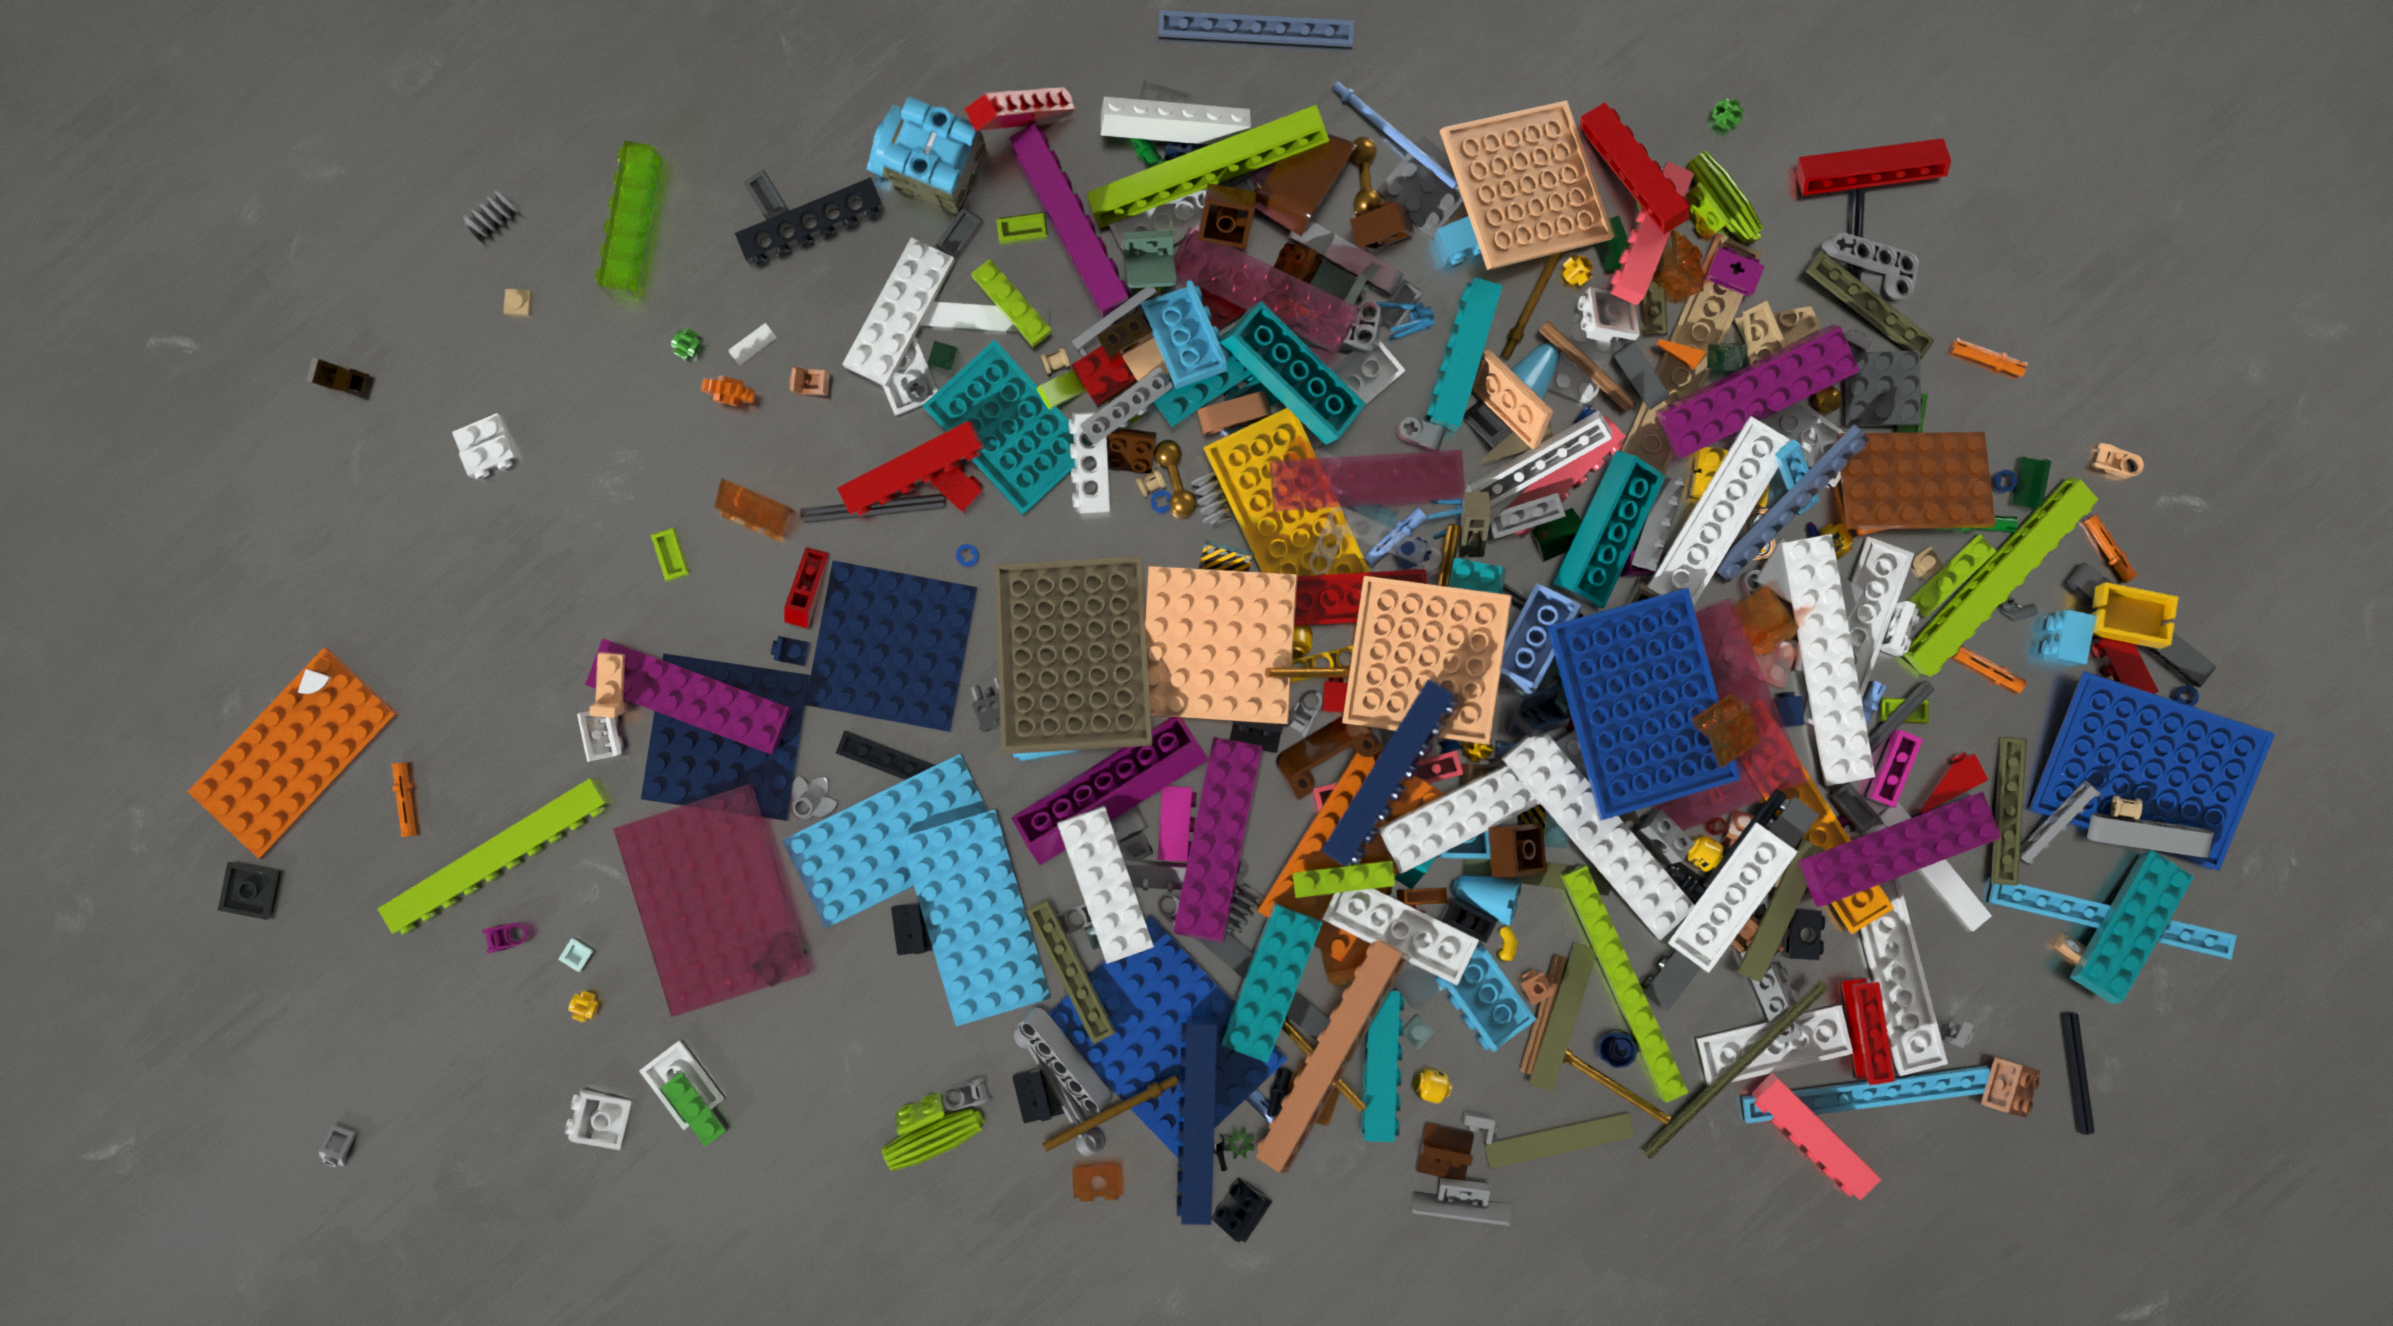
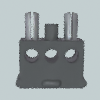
[971,677,1000,733]

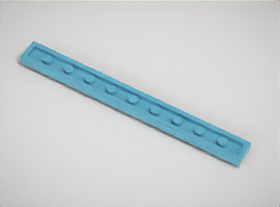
[1988,884,2237,960]
[1742,1066,1990,1123]

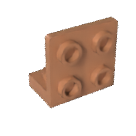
[1981,1057,2041,1118]

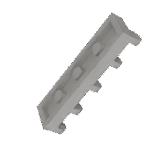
[1071,287,1160,357]
[1632,477,1686,572]
[2020,780,2101,865]
[1124,860,1187,892]

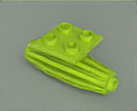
[1685,150,1764,245]
[881,1093,985,1171]

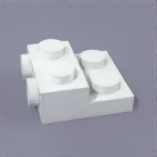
[1578,287,1640,342]
[452,413,518,479]
[1880,601,1919,657]
[565,1089,632,1150]

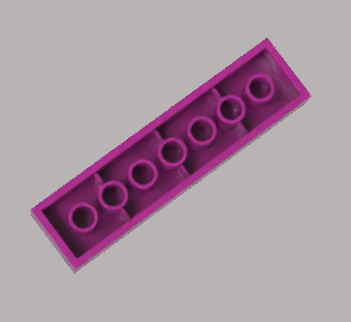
[1008,124,1131,318]
[1655,325,1860,458]
[585,638,793,755]
[1011,717,1208,865]
[1173,737,1264,944]
[1798,792,2002,908]

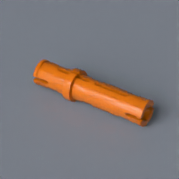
[1951,338,2028,377]
[2084,514,2138,584]
[1953,645,2027,694]
[391,762,417,837]

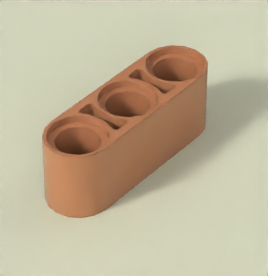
[1197,391,1272,435]

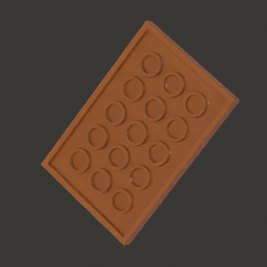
[1837,432,1996,529]

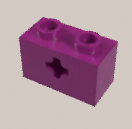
[1704,247,1765,297]

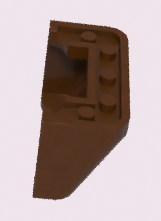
[1254,133,1357,237]
[1276,715,1384,800]

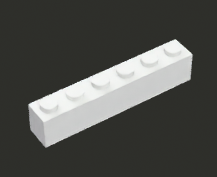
[1100,97,1251,145]
[1470,410,1612,507]

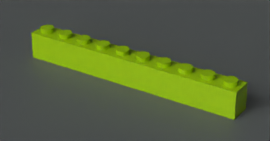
[1086,105,1329,228]
[1903,477,2099,677]
[377,778,609,935]
[1560,864,1689,1103]

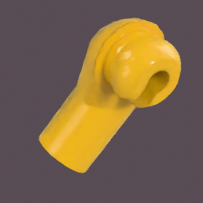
[1498,925,1519,962]

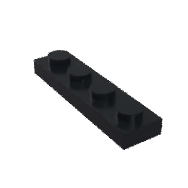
[836,730,935,780]

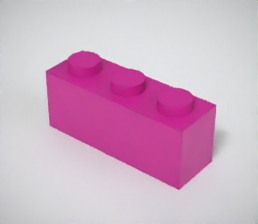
[1865,730,1923,808]
[1158,786,1197,862]

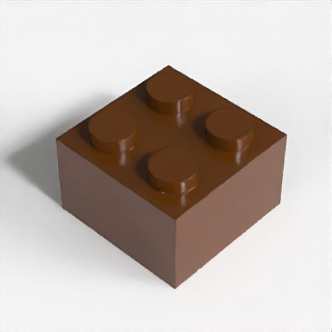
[1198,183,1256,249]
[1350,200,1415,251]
[1488,823,1547,877]

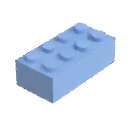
[1500,583,1581,694]

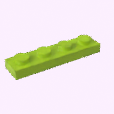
[971,259,1052,347]
[1906,534,1997,618]
[1293,861,1395,898]

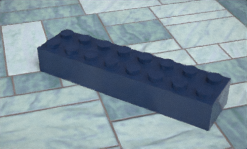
[1321,679,1459,867]
[1176,1016,1217,1225]

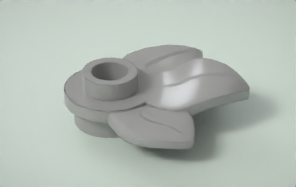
[791,776,837,820]

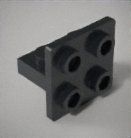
[1507,685,1570,738]
[1230,721,1284,753]
[891,903,933,955]
[1012,1069,1065,1123]
[1212,1178,1273,1243]

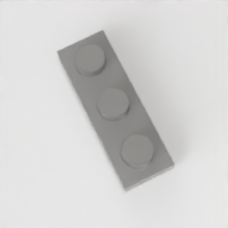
[1490,493,1566,539]

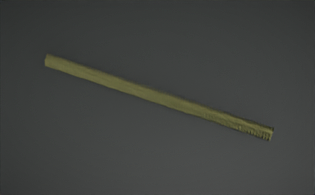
[1642,978,1829,1159]

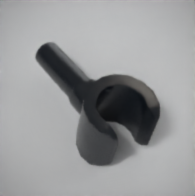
[1214,1135,1227,1171]

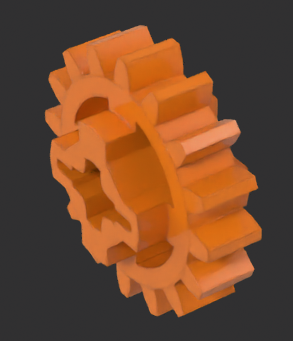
[701,375,756,407]

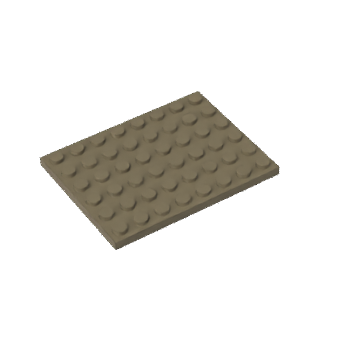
[994,556,1152,755]

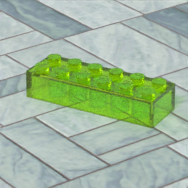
[595,140,662,299]

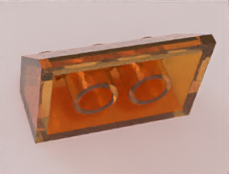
[714,478,797,540]

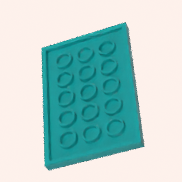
[922,339,1090,515]

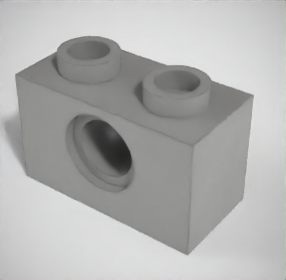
[1633,809,1695,866]

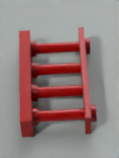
[1841,978,1895,1085]

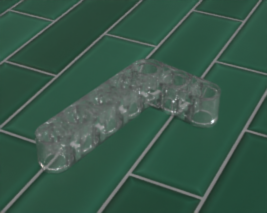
[1309,507,1442,575]

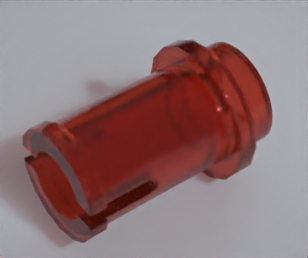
[1706,816,1728,835]

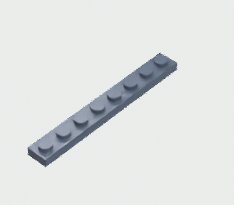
[1158,10,1354,47]
[1716,425,1869,583]

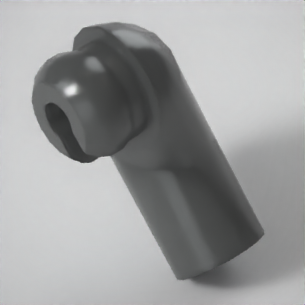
[2001,597,2038,620]

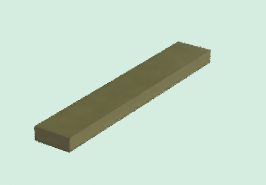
[1635,199,1668,337]
[1805,251,1935,360]
[1991,736,2027,886]
[1736,838,1824,983]
[1462,859,1610,896]
[1027,899,1116,1045]
[1528,943,1597,1092]
[1484,1112,1635,1169]

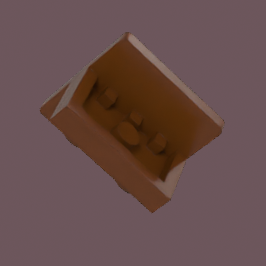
[1264,243,1323,303]
[1106,428,1156,474]
[1416,1123,1474,1181]

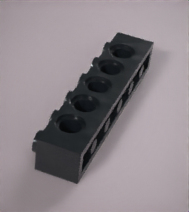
[735,177,884,265]

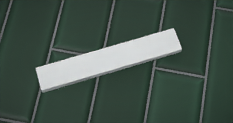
[920,302,1050,333]
[1878,802,1992,931]

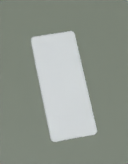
[729,323,776,365]

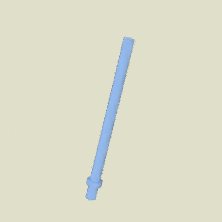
[1332,81,1458,189]

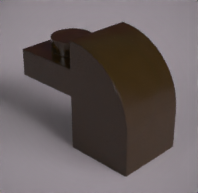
[306,357,370,398]

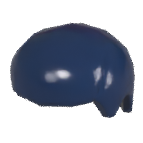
[1598,1031,1639,1068]

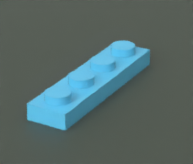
[1774,439,1820,515]

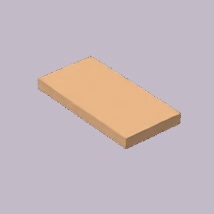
[1472,349,1553,450]

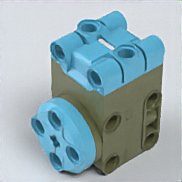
[867,96,986,214]

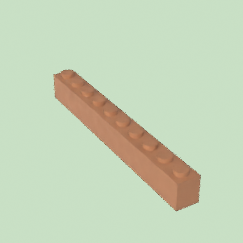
[1256,939,1409,1173]

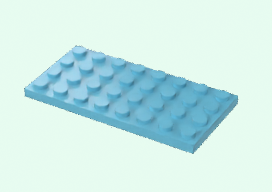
[782,753,988,929]
[900,809,1051,1026]

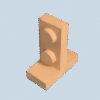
[590,652,628,718]

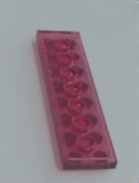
[1174,227,1360,354]
[1269,450,1465,512]

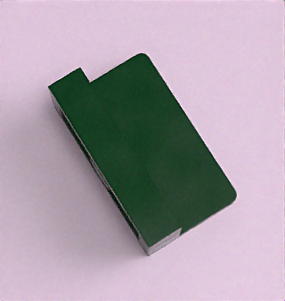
[1594,215,1630,275]
[2010,456,2052,510]
[1530,508,1582,562]

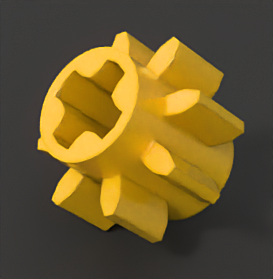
[1563,254,1593,286]
[1463,738,1493,763]
[568,991,599,1022]

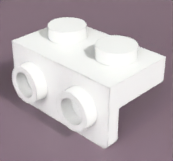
[577,711,624,762]

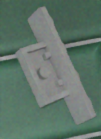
[1080,367,1173,444]
[1741,950,1802,1044]
[1412,1178,1511,1226]

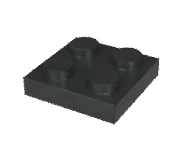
[218,862,279,920]

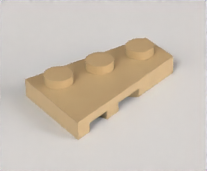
[1742,301,1787,366]
[1733,306,1823,346]

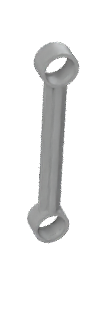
[1014,1027,1105,1157]

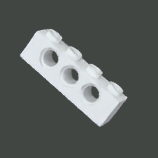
[1069,412,1110,513]

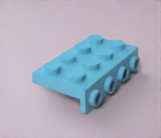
[1141,280,1229,389]
[1434,939,1537,1053]

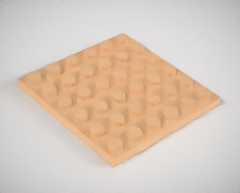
[1440,100,1614,270]
[1145,566,1297,724]
[1342,576,1512,745]

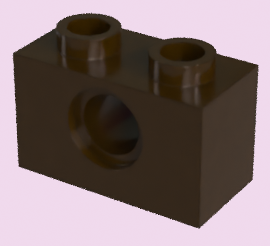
[1097,311,1153,362]

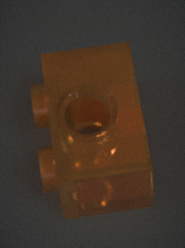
[1072,1162,1124,1202]

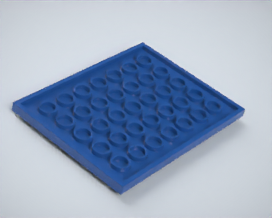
[1547,588,1740,820]
[2029,671,2275,871]
[1048,915,1288,1158]

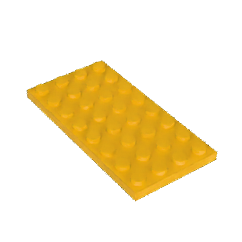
[1203,408,1370,576]

